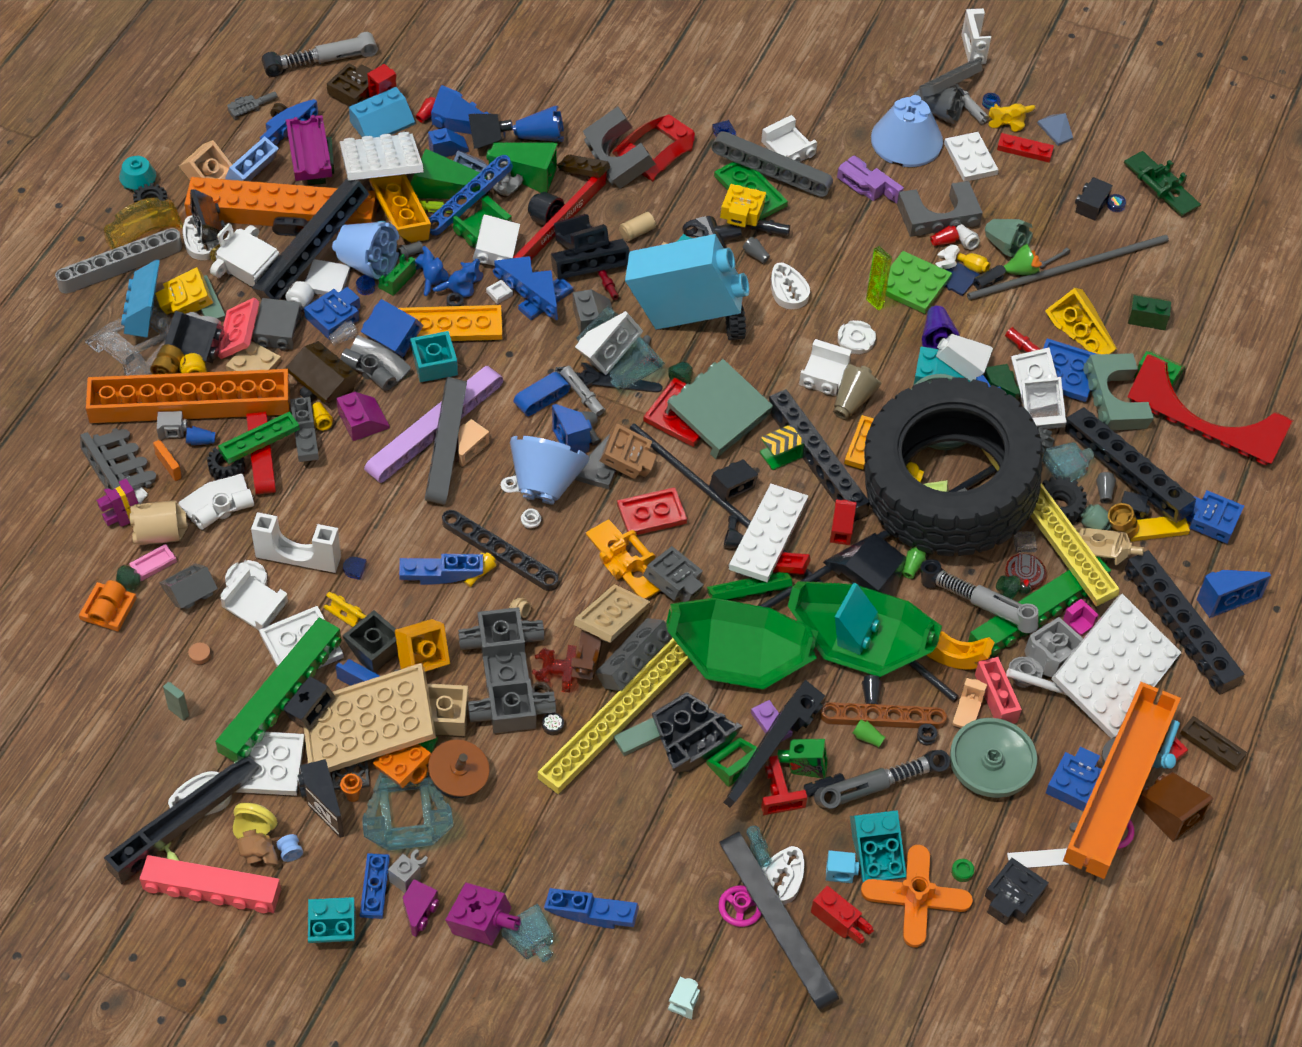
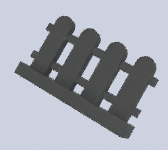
[80,428,156,490]

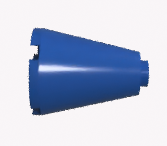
[513,105,564,142]

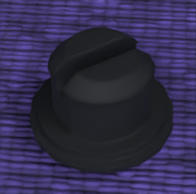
[300,386,316,402]

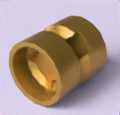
[150,344,184,375]
[1108,503,1139,539]

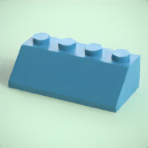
[121,260,160,337]

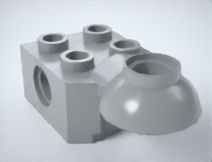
[1008,617,1083,688]

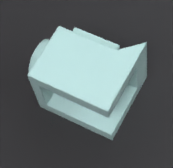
[668,977,700,1020]

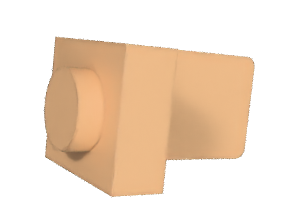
[952,678,987,728]

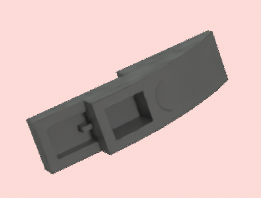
[290,397,319,462]

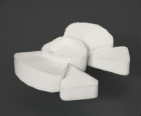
[935,245,960,269]

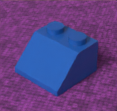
[552,404,592,453]

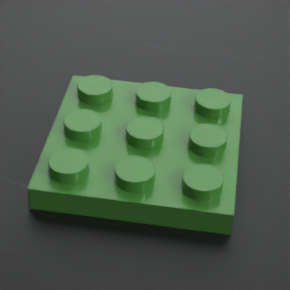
[875,251,952,314]

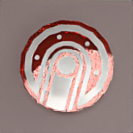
[1004,554,1046,591]

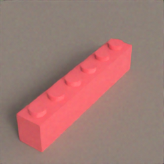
[140,855,281,913]

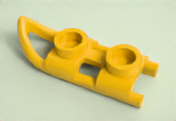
[323,592,366,627]

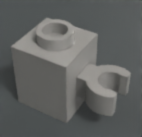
[388,849,428,893]

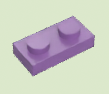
[751,700,792,741]

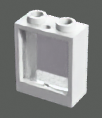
[1021,375,1066,429]

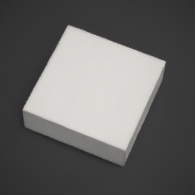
[486,280,513,304]

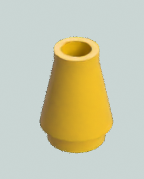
[312,402,333,431]

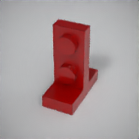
[761,755,807,816]

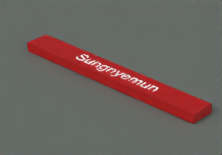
[513,171,607,260]

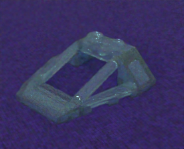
[362,772,453,850]

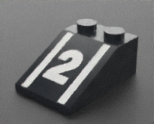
[297,759,344,838]

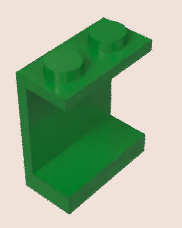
[453,196,512,249]

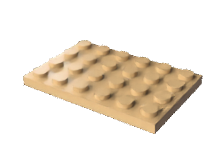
[304,663,436,772]

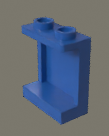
[361,299,424,358]

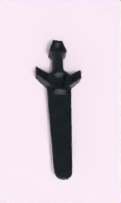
[555,362,663,392]

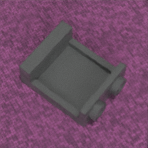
[253,298,302,350]

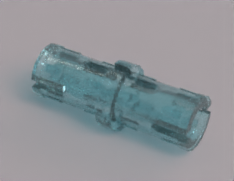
[746,826,772,867]

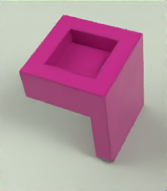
[1063,599,1098,636]

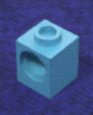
[826,851,859,883]

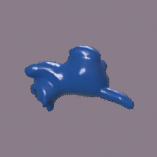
[415,246,449,296]
[433,259,483,298]

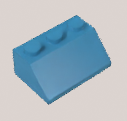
[349,87,415,138]

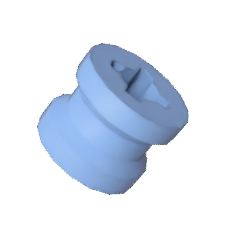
[276,834,303,862]

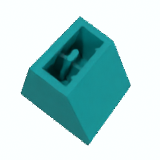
[308,897,356,943]

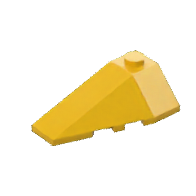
[1045,288,1117,354]

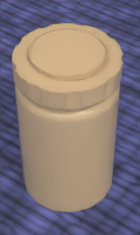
[619,212,656,241]

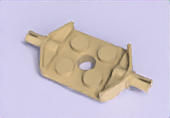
[1075,527,1144,565]

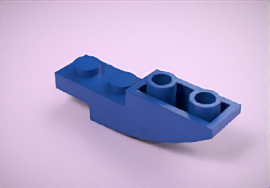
[260,99,318,146]
[399,554,483,585]
[544,888,639,929]

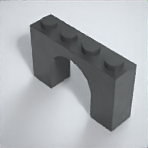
[583,106,656,189]
[897,181,983,237]

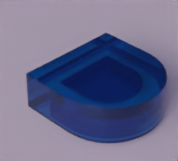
[343,557,367,580]

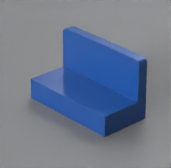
[336,659,379,686]

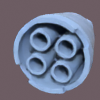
[332,222,400,279]

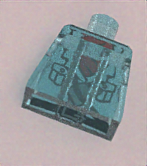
[1042,442,1094,482]
[501,903,553,962]

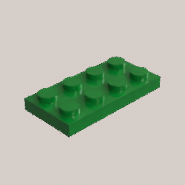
[714,162,788,220]

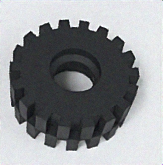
[1042,476,1087,526]

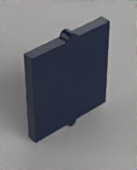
[945,262,980,296]

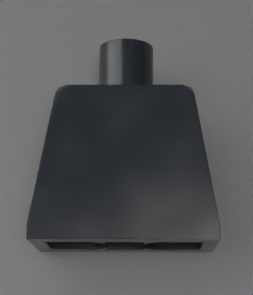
[468,113,513,149]

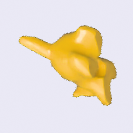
[988,104,1035,132]

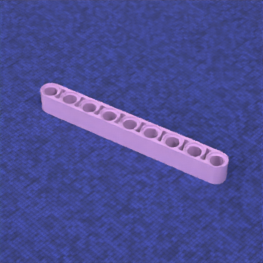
[364,366,503,483]

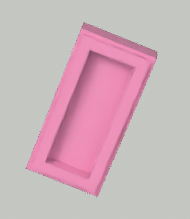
[129,544,177,582]

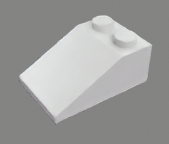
[575,311,643,375]

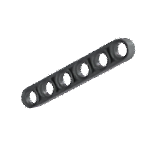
[919,60,983,96]

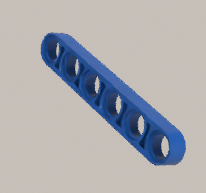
[428,155,513,235]

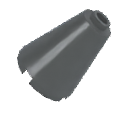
[914,88,964,124]

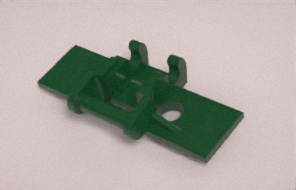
[1124,151,1201,216]

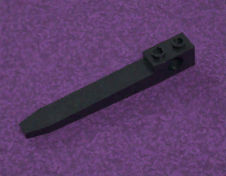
[723,680,825,808]
[104,756,259,884]

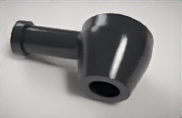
[723,515,744,549]

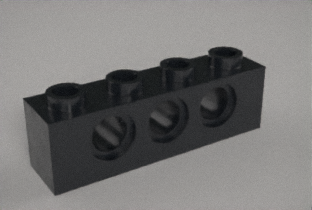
[551,239,630,279]

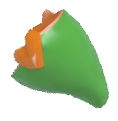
[1004,244,1042,275]

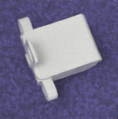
[210,223,280,287]

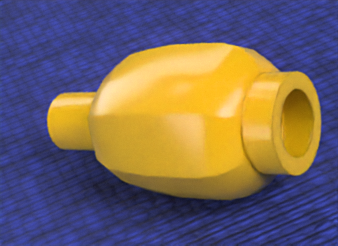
[957,253,991,274]

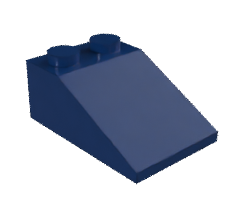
[1197,570,1271,618]

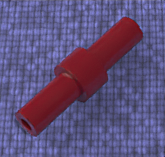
[598,270,619,300]

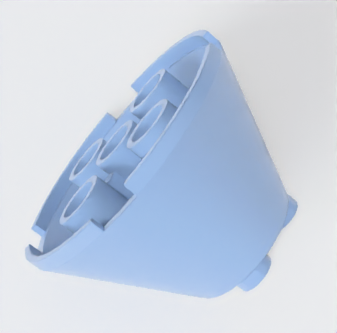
[871,95,943,167]
[510,436,589,505]

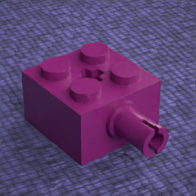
[445,882,521,946]

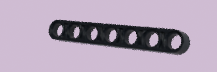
[442,510,558,591]

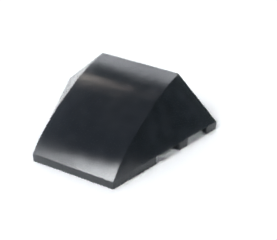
[823,533,906,596]
[652,692,743,772]

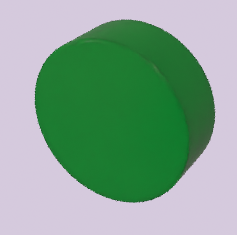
[951,859,974,882]

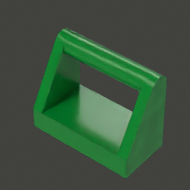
[706,737,757,787]

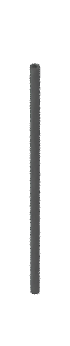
[967,235,1169,300]

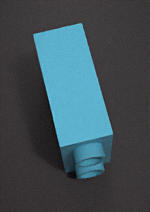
[625,234,750,329]

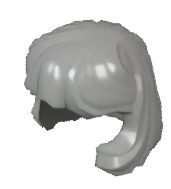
[487,161,524,196]

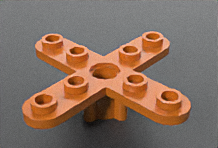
[861,845,973,948]

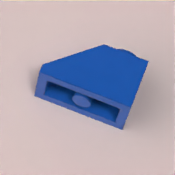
[428,128,469,157]

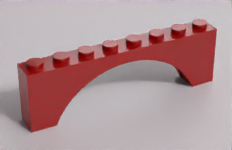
[1127,354,1294,465]

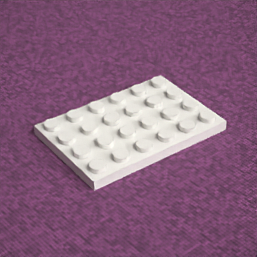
[340,132,423,180]
[1051,594,1181,739]

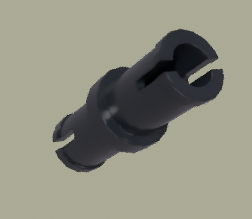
[751,219,790,237]

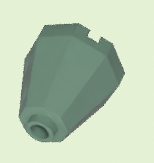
[985,219,1033,257]

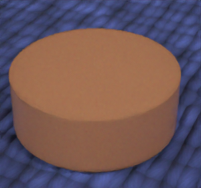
[188,643,211,664]

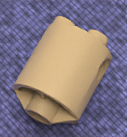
[130,500,188,545]

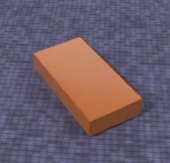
[153,440,182,481]

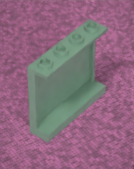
[666,359,773,459]

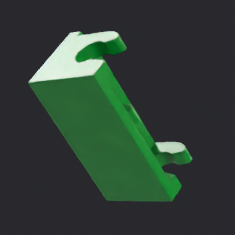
[378,254,416,296]

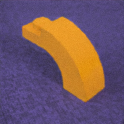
[927,631,995,669]

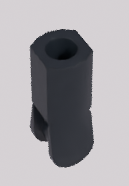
[973,265,1006,290]

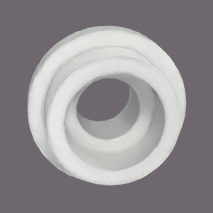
[521,509,541,528]

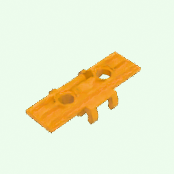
[586,519,661,599]

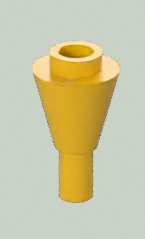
[464,553,496,587]

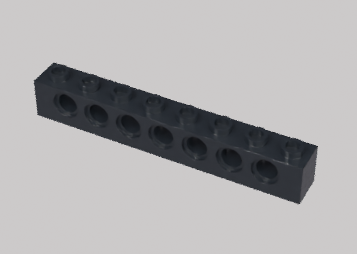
[769,389,870,522]
[1065,407,1196,524]
[1125,550,1245,695]

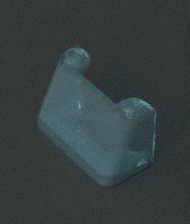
[576,305,666,389]

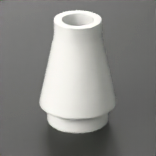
[956,224,980,250]

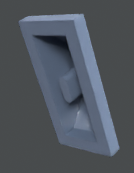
[1037,113,1073,146]
[453,151,488,172]

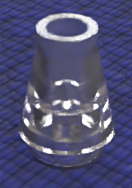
[328,320,358,346]

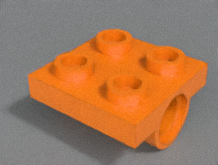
[79,580,137,632]
[373,744,432,788]

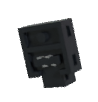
[985,857,1049,925]

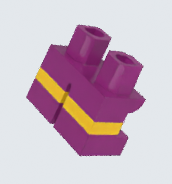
[96,478,139,527]

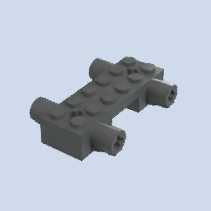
[458,607,556,733]

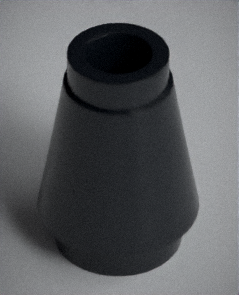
[861,675,882,704]

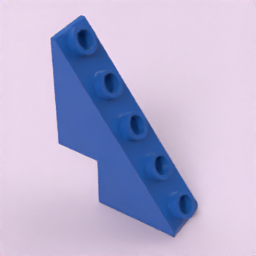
[493,256,558,320]

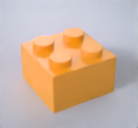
[395,619,450,671]

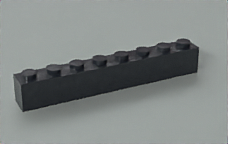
[252,178,369,300]

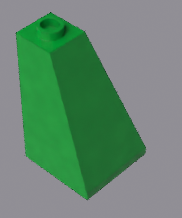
[486,143,557,193]
[411,149,487,199]

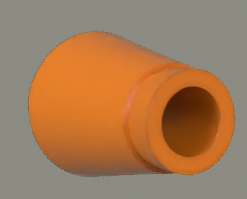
[340,773,362,802]

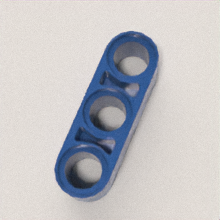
[513,372,571,416]

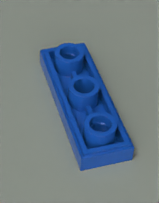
[360,853,390,919]

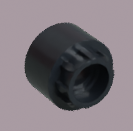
[528,192,565,226]

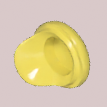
[233,803,278,839]

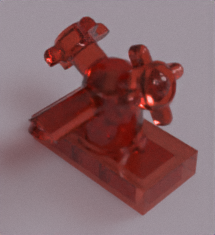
[532,645,577,693]

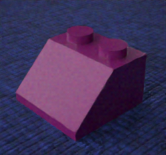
[337,392,390,441]

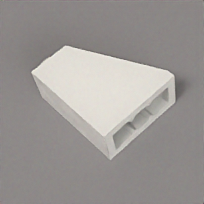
[936,334,993,381]

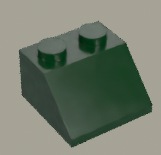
[1128,293,1171,330]

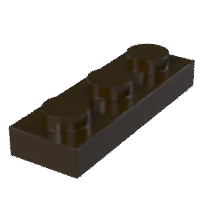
[557,154,611,178]
[1180,716,1247,771]

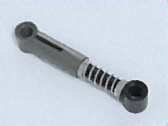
[814,750,950,808]

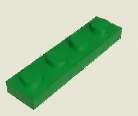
[218,412,300,464]
[707,572,792,600]

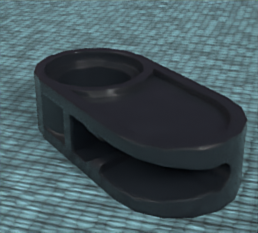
[272,217,309,237]

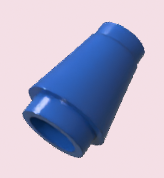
[186,426,215,446]

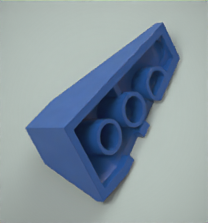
[431,85,505,138]

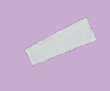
[1007,849,1068,868]

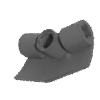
[340,335,411,391]

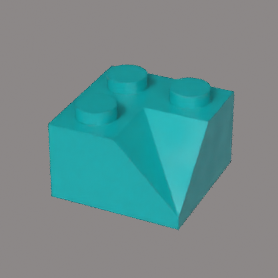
[410,331,458,382]

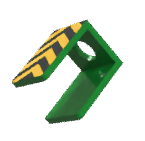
[760,424,804,470]

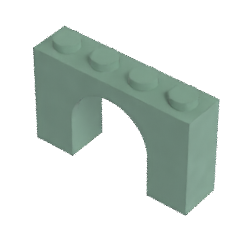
[1083,353,1154,430]

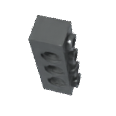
[595,618,672,691]

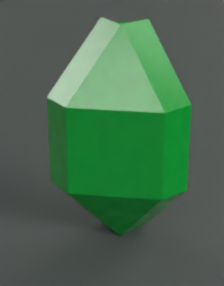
[788,581,942,677]
[666,598,819,689]

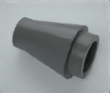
[742,237,770,264]
[1096,472,1116,503]

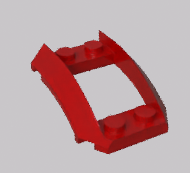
[612,114,695,182]

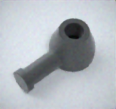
[581,411,601,446]

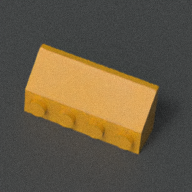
[369,174,431,243]

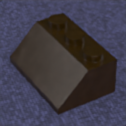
[286,341,358,403]

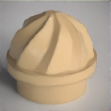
[509,598,531,618]

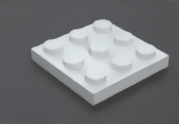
[259,606,344,668]
[234,732,305,796]

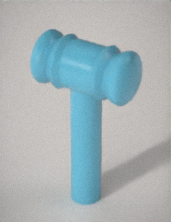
[1152,720,1180,769]

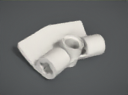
[179,474,254,530]

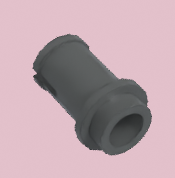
[398,241,423,259]

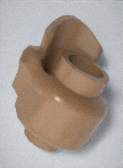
[237,829,279,866]

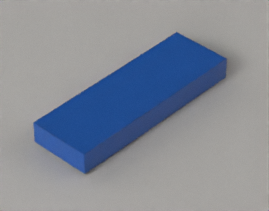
[518,278,573,320]

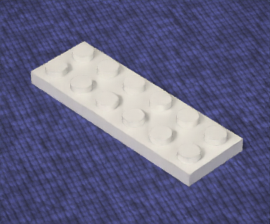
[729,484,808,582]

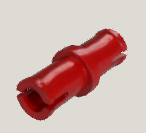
[1005,327,1041,353]

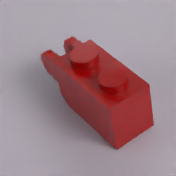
[811,885,874,944]

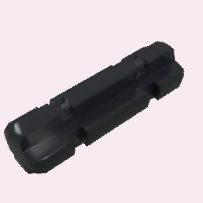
[803,773,845,797]

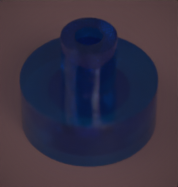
[356,275,375,295]

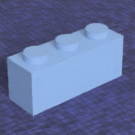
[225,136,279,181]

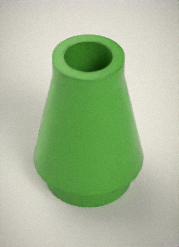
[902,547,926,579]
[852,719,885,748]

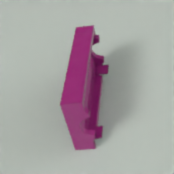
[286,115,332,181]

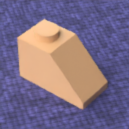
[458,419,489,467]

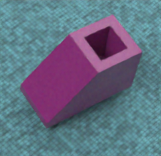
[403,879,440,937]

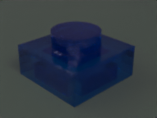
[712,120,736,137]

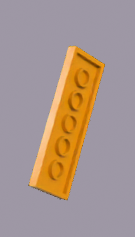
[398,305,502,341]

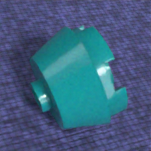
[119,156,156,193]

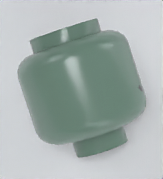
[1081,504,1111,530]

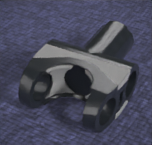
[682,216,742,249]

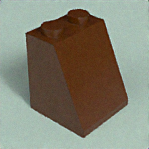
[1137,772,1214,842]

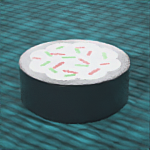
[542,713,564,735]

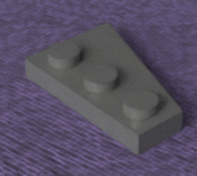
[574,434,617,490]

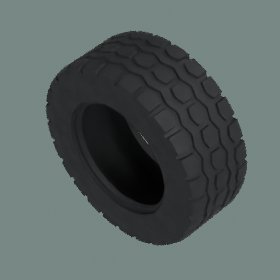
[864,377,1043,556]

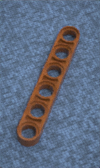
[820,702,947,729]

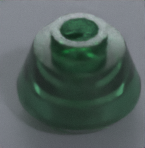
[668,362,693,384]
[116,564,141,591]

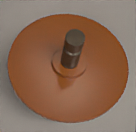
[428,740,489,798]

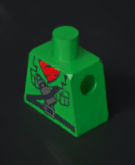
[777,739,828,779]

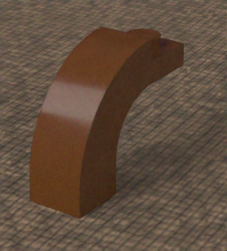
[571,630,603,680]

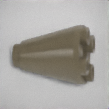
[833,364,881,419]

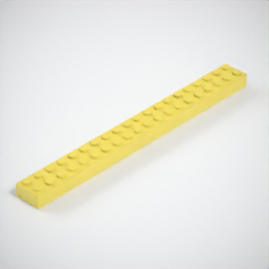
[982,449,1119,607]
[538,638,691,794]

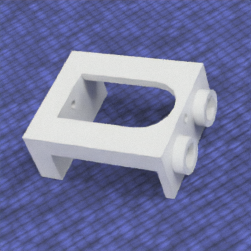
[962,8,991,64]

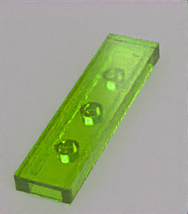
[866,246,892,310]

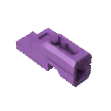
[837,156,904,204]

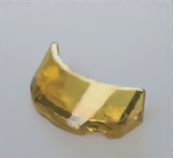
[103,198,183,250]

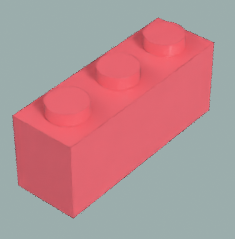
[975,657,1022,724]

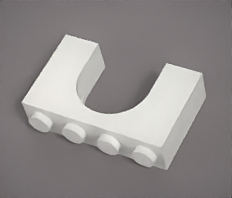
[251,512,341,573]

